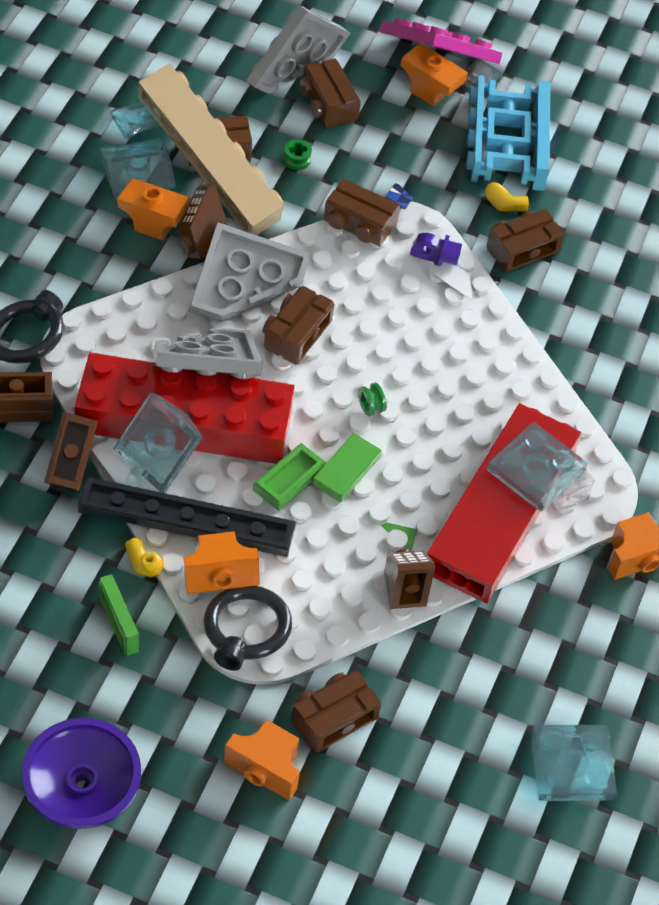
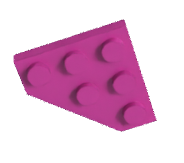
[379,18,503,64]

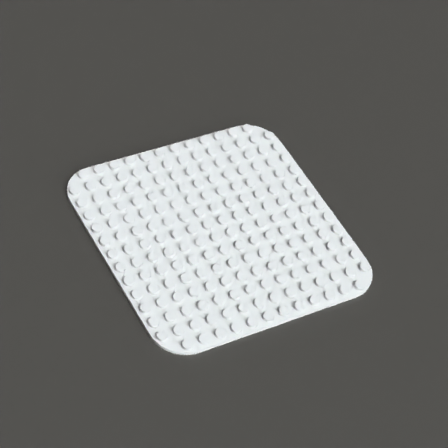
[40,201,638,685]

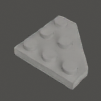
[247,5,351,94]
[189,222,311,322]
[153,328,263,379]

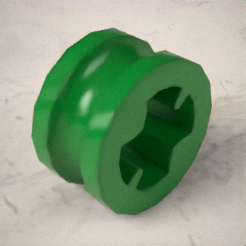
[283,139,312,170]
[358,382,387,417]

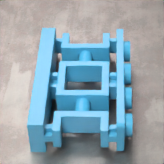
[466,75,550,191]

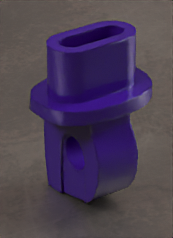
[409,233,462,266]

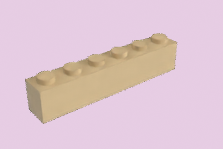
[138,63,284,235]

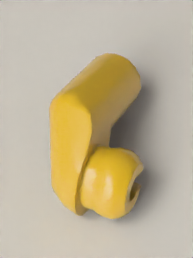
[485,182,529,212]
[125,538,164,577]

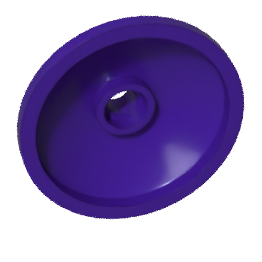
[22,718,141,829]

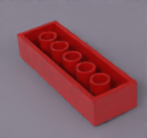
[74,352,295,464]

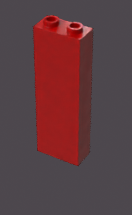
[427,403,581,604]

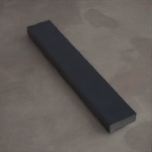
[78,477,296,557]

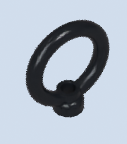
[0,290,64,364]
[203,586,292,671]

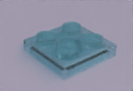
[487,422,588,512]
[531,725,617,801]

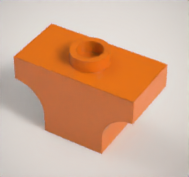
[400,43,468,106]
[117,178,190,241]
[608,512,659,580]
[183,531,260,594]
[224,720,300,800]

